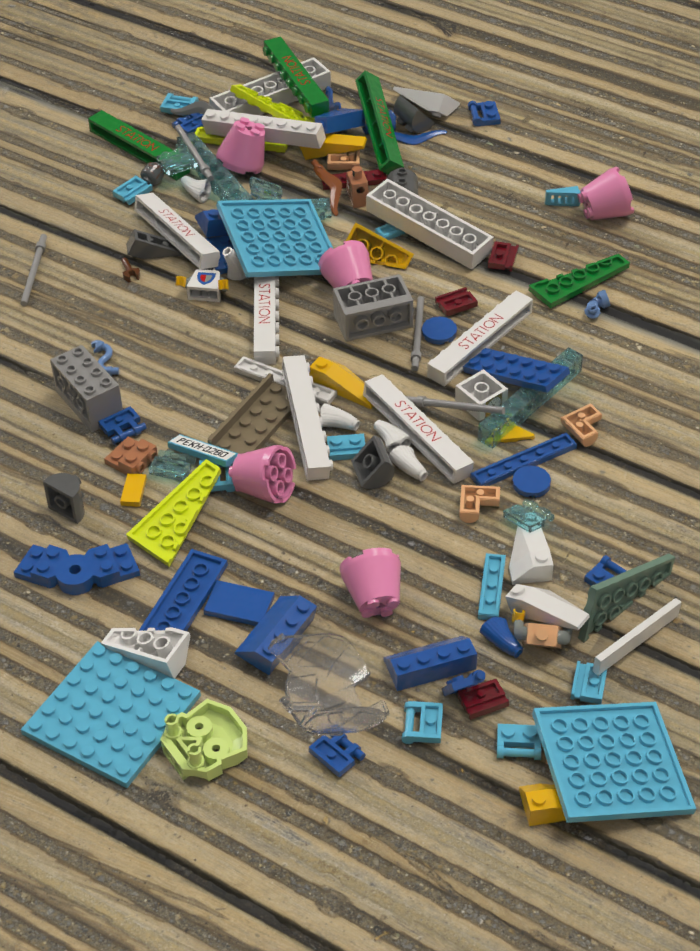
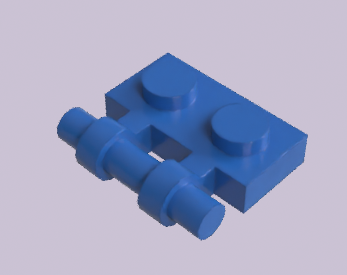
[172,113,204,137]
[98,406,147,444]
[441,670,485,697]
[309,728,366,777]

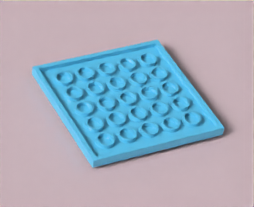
[216,199,333,277]
[21,641,201,788]
[532,702,696,823]

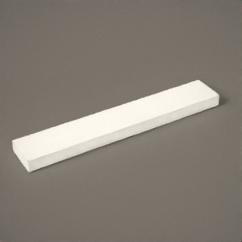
[234,356,337,405]
[592,598,681,676]

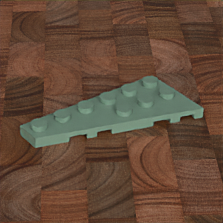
[578,554,675,642]

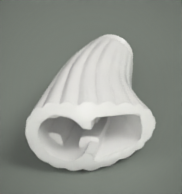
[181,176,211,203]
[223,247,247,280]
[319,403,360,431]
[374,420,412,452]
[389,445,428,481]

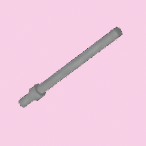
[175,124,214,181]
[20,234,47,306]
[411,296,424,371]
[406,396,505,415]

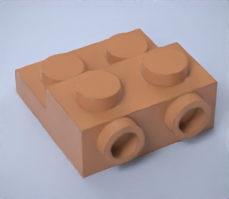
[104,437,158,475]

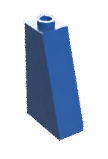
[315,108,365,134]

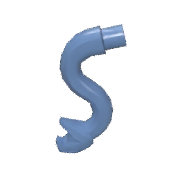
[91,340,120,376]

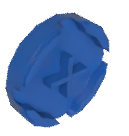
[422,317,457,345]
[512,466,551,498]

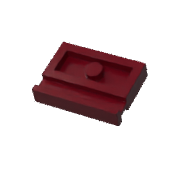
[488,241,519,271]
[435,287,478,317]
[457,679,509,720]

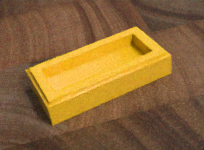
[120,473,147,507]

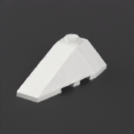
[393,87,460,118]
[509,519,553,585]
[505,584,590,630]
[101,627,190,678]

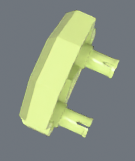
[160,699,248,781]

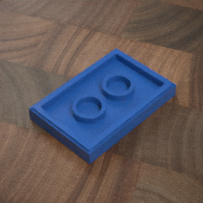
[204,580,275,626]

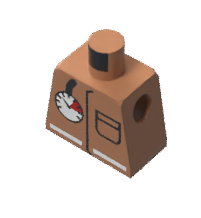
[346,166,369,209]

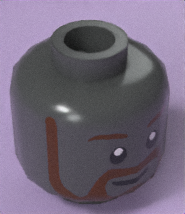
[140,162,164,186]

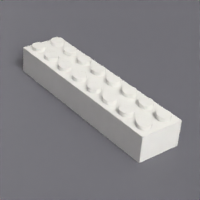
[209,57,331,115]
[366,179,494,270]

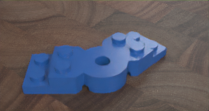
[14,543,140,595]

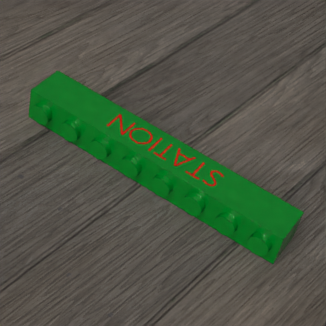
[263,36,329,118]
[355,70,404,174]
[88,110,190,181]

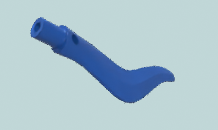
[325,86,341,112]
[394,130,447,145]

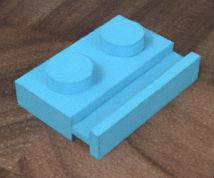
[112,176,153,205]
[327,433,365,461]
[571,661,607,704]

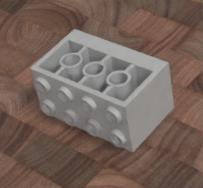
[333,274,413,342]
[50,345,123,432]

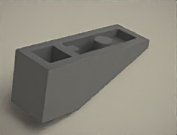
[126,229,182,259]

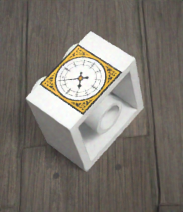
[455,369,508,421]

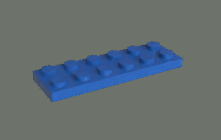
[462,348,570,393]
[139,549,228,631]

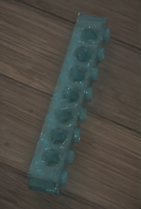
[176,132,253,201]
[478,347,583,449]

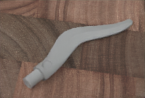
[171,101,214,115]

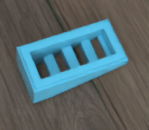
[545,186,580,206]

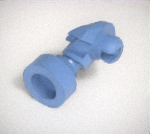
[584,290,611,319]

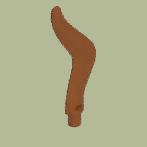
[311,159,342,216]

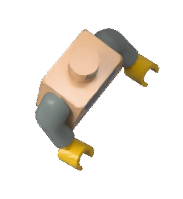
[512,609,573,649]

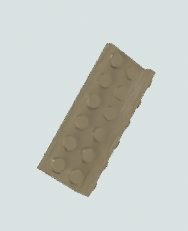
[208,373,292,454]

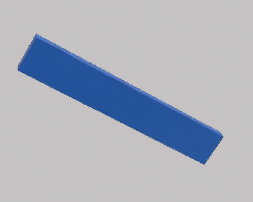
[470,432,577,486]

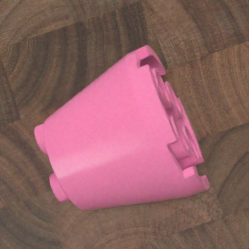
[216,117,265,174]
[577,167,634,220]
[318,240,373,288]
[228,445,296,503]
[339,548,401,618]

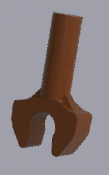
[121,257,140,282]

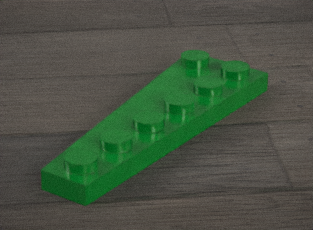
[528,254,630,309]

